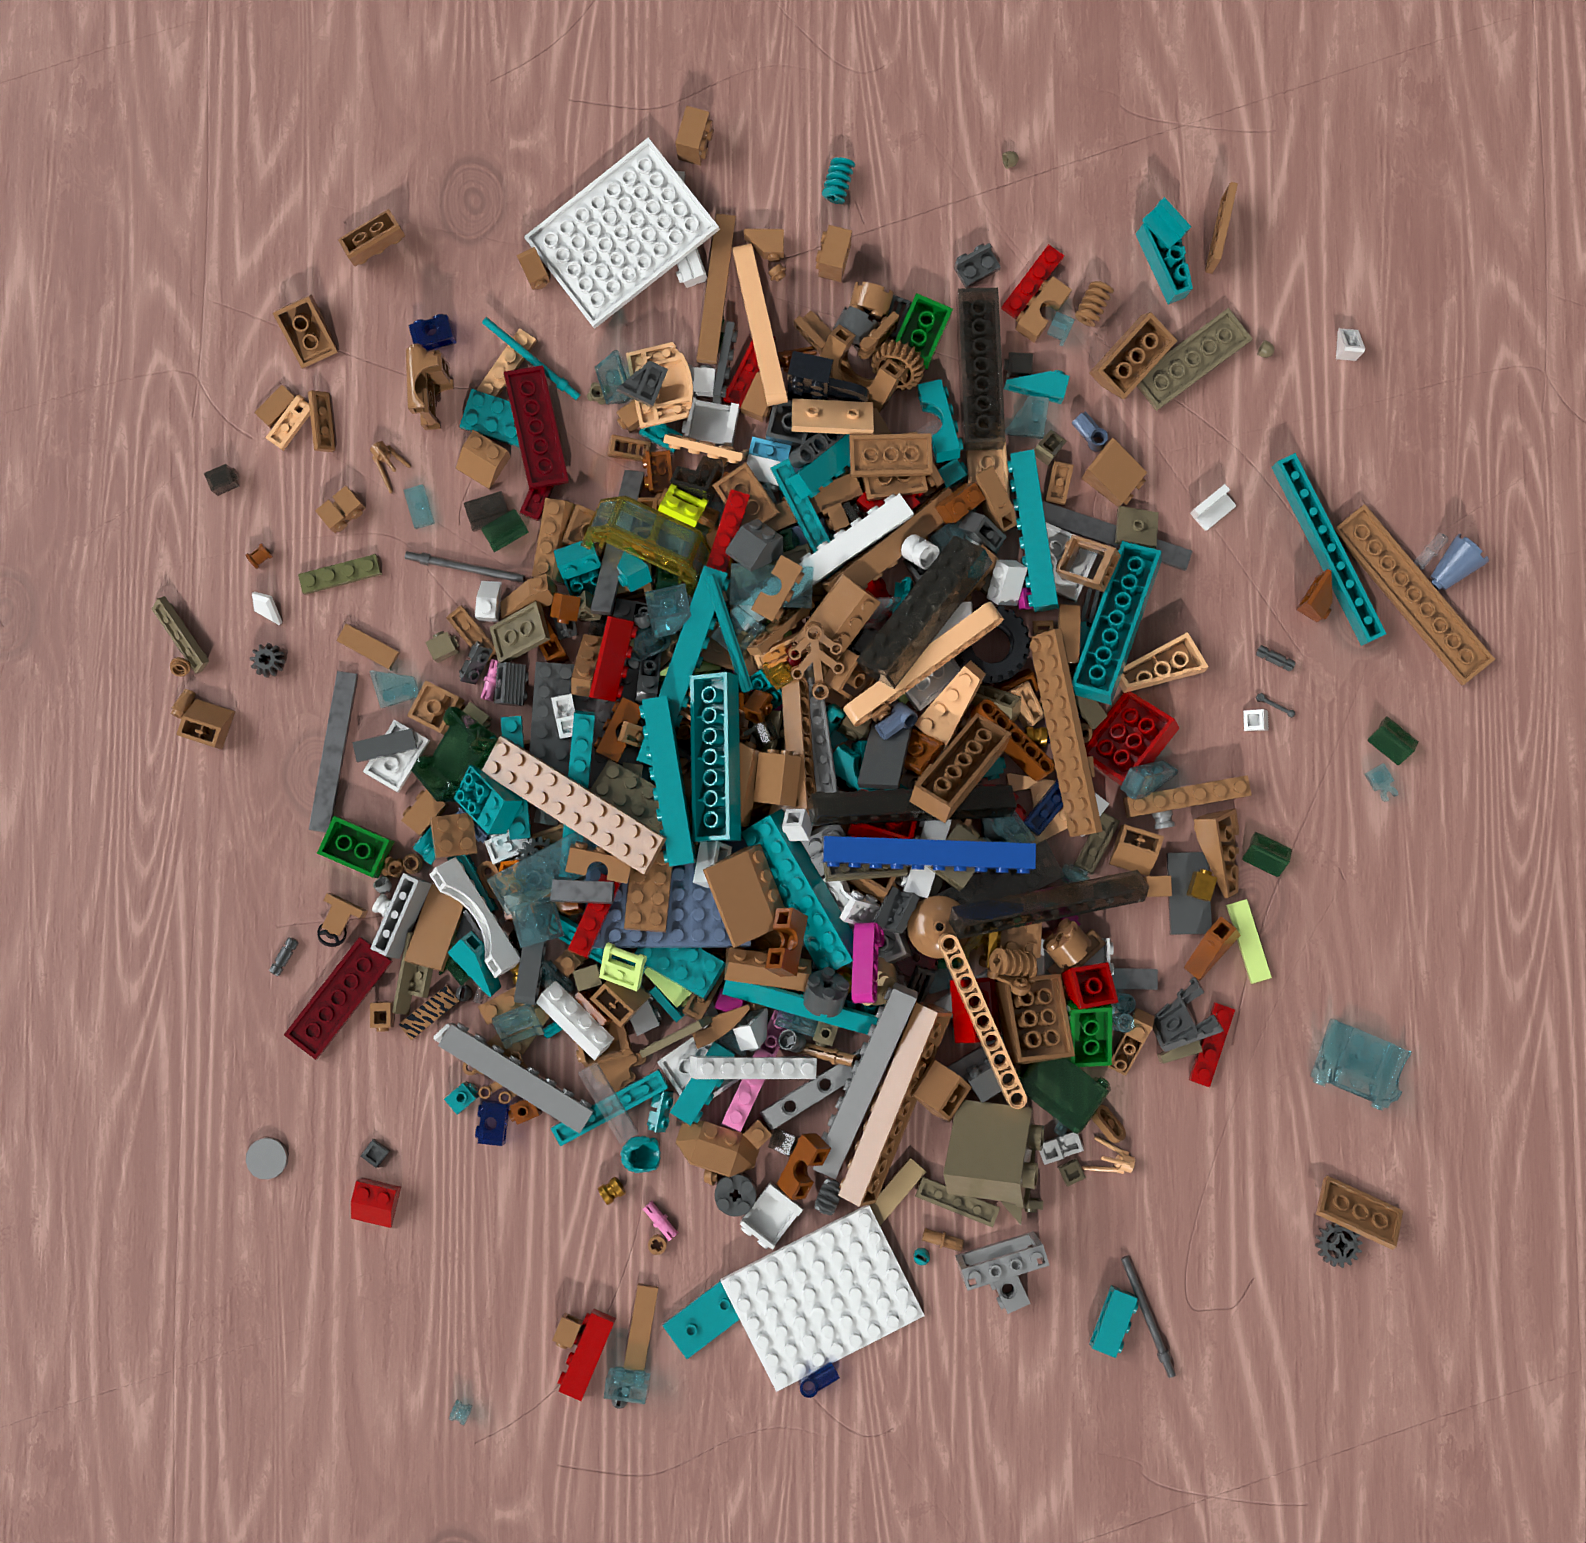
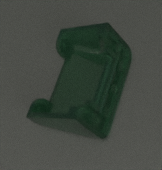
[411,707,498,802]
[1016,1058,1111,1134]

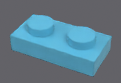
[748,437,791,462]

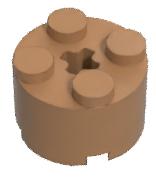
[849,282,894,322]
[1042,918,1091,968]

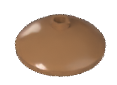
[907,896,970,958]

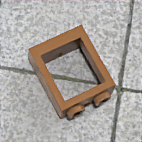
[1056,535,1121,592]

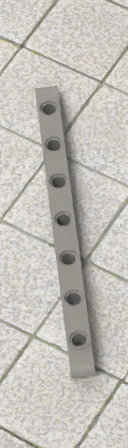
[760,969,1009,1130]

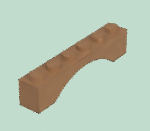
[1123,775,1252,818]

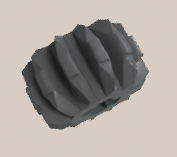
[250,643,286,678]
[815,1179,841,1216]

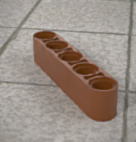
[970,699,1054,781]

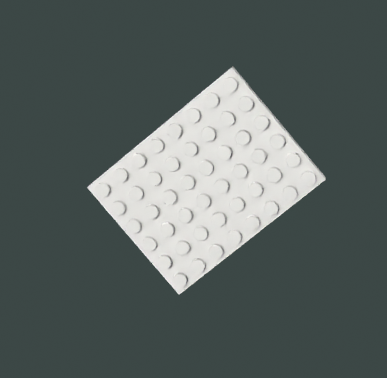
[524,138,720,329]
[721,1205,925,1392]

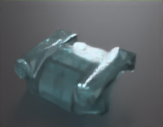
[1310,1019,1412,1111]

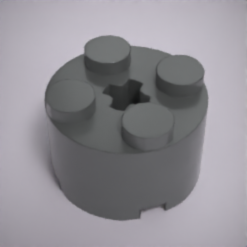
[833,306,879,350]
[803,967,850,1017]
[714,1172,757,1217]

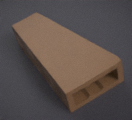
[739,740,763,827]

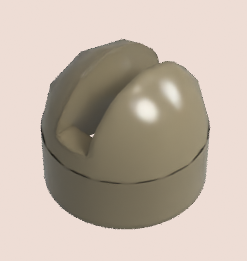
[1002,151,1019,169]
[1257,340,1274,358]

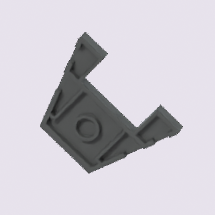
[1152,977,1224,1052]

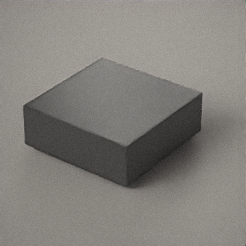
[360,1139,390,1168]

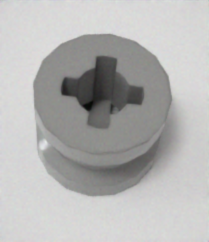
[1152,810,1175,830]

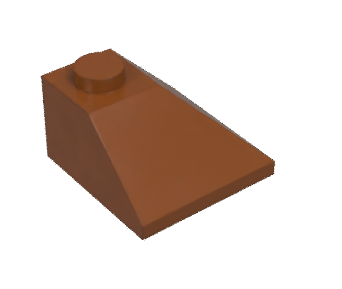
[1296,569,1333,622]

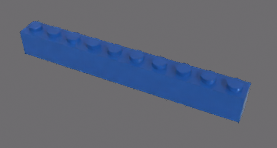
[823,836,1036,874]

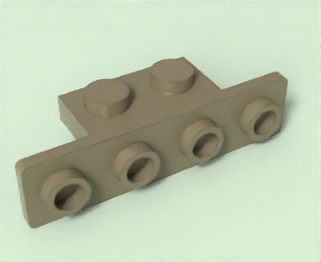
[392,932,433,1014]

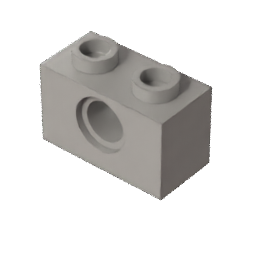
[990,1275,1031,1314]

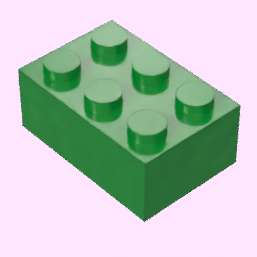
[895,293,953,370]
[317,816,395,878]
[1066,1000,1113,1068]

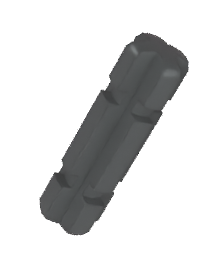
[1256,645,1296,671]
[269,937,299,976]

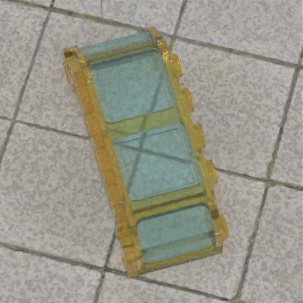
[580,496,711,597]

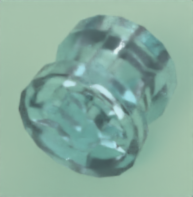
[449,1399,473,1426]

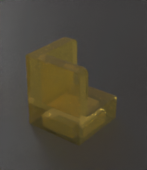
[763,662,794,690]

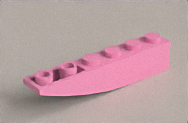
[721,1010,793,1132]

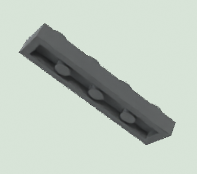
[712,321,738,404]

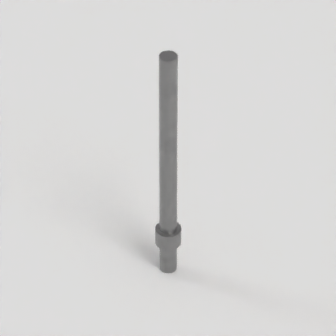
[405,551,525,583]
[1121,1256,1176,1378]

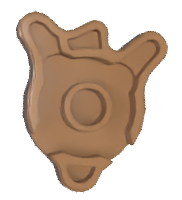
[590,1053,647,1093]

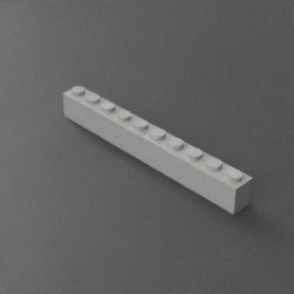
[813,982,918,1179]

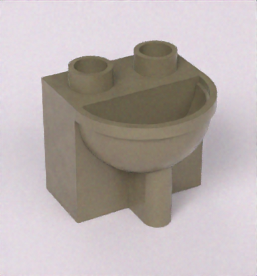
[943,1100,1044,1208]

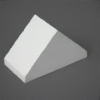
[1336,328,1365,361]

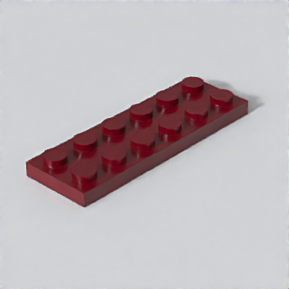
[503,365,569,490]
[284,937,393,1060]

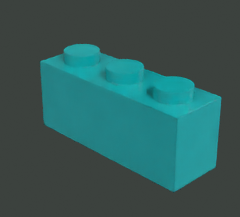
[1089,1285,1139,1358]

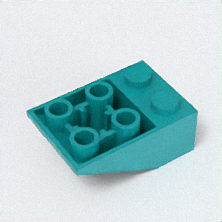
[554,537,602,596]
[454,765,523,834]

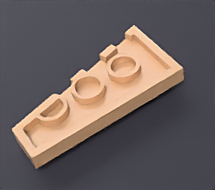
[663,433,749,464]

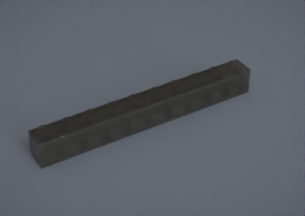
[807,784,1017,826]
[949,870,1149,939]

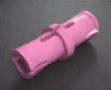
[480,659,499,702]
[642,1201,679,1241]

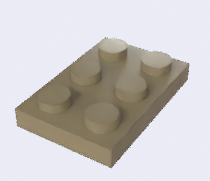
[489,601,551,663]

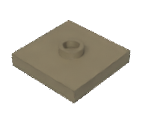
[1115,506,1159,549]

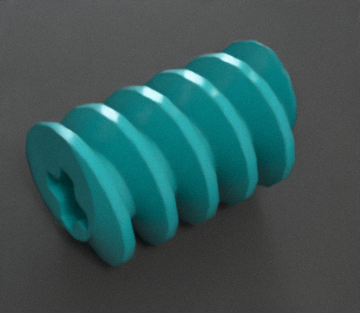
[822,157,855,204]

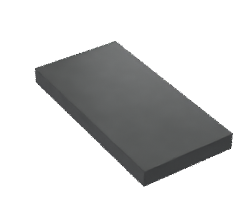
[857,720,913,790]
[1166,852,1212,935]

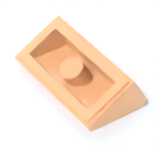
[1008,681,1045,727]

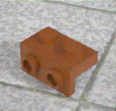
[642,450,674,494]

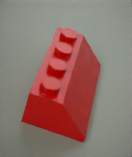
[589,616,638,702]

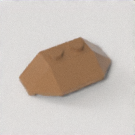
[675,1121,760,1177]

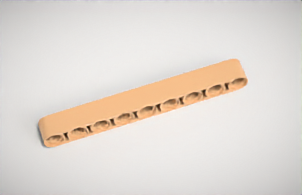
[732,243,788,406]
[843,602,1004,727]
[938,933,1027,1109]

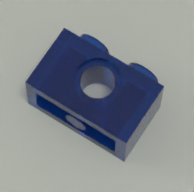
[408,314,457,351]
[475,1100,510,1146]

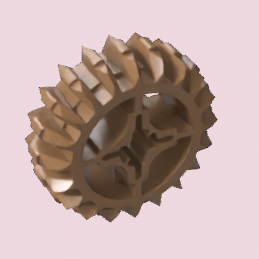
[871,339,925,391]

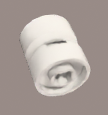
[901,534,940,570]

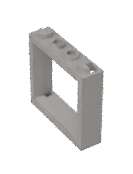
[955,1231,1050,1291]

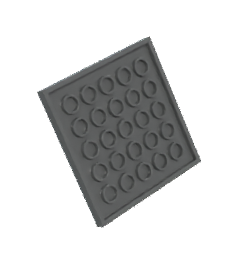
[529,662,652,788]

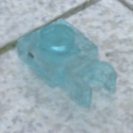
[1364,763,1398,802]

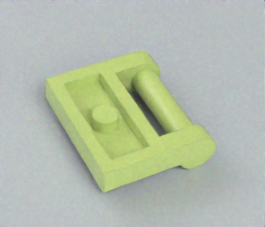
[599,942,647,991]

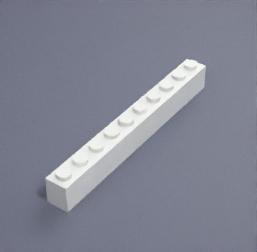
[731,493,914,632]

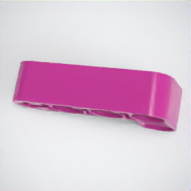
[852,922,884,1003]

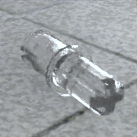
[1413,533,1449,570]

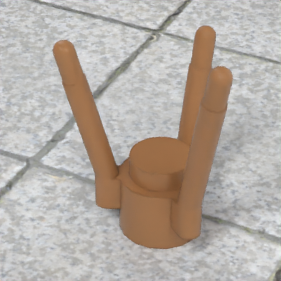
[370,441,411,493]

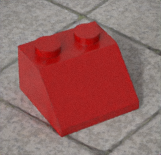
[1062,962,1119,1010]
[351,1178,401,1228]

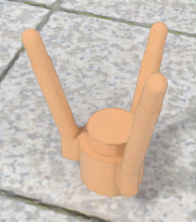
[1081,1136,1135,1174]

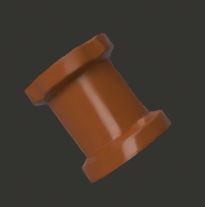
[245,543,273,569]

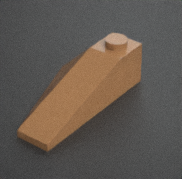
[1194,809,1239,898]

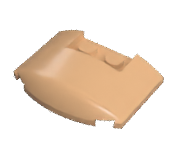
[626,342,694,429]

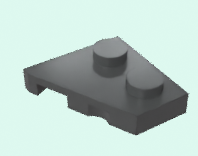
[616,361,668,407]

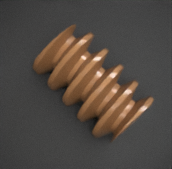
[1075,281,1114,327]
[989,948,1037,978]

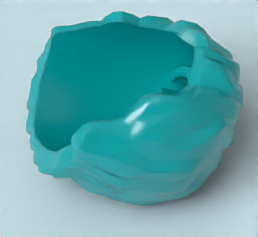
[620,1136,661,1173]

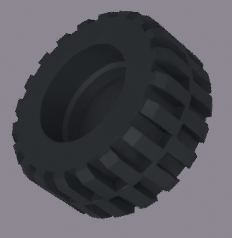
[955,605,1031,684]

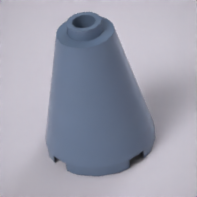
[1430,534,1489,590]

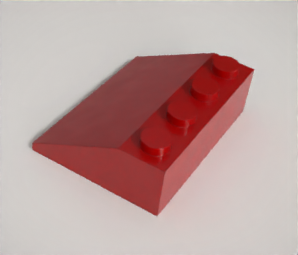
[1084,691,1180,791]

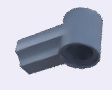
[1072,411,1108,452]
[875,702,918,740]

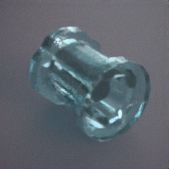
[1112,1013,1134,1033]

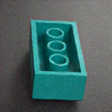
[634,948,725,1001]

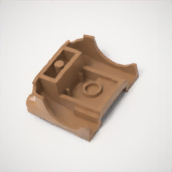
[406,344,454,430]

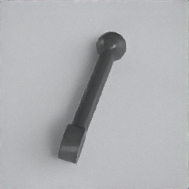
[1256,693,1295,718]

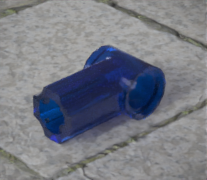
[799,1362,840,1398]

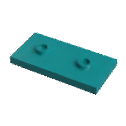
[662,1274,740,1359]

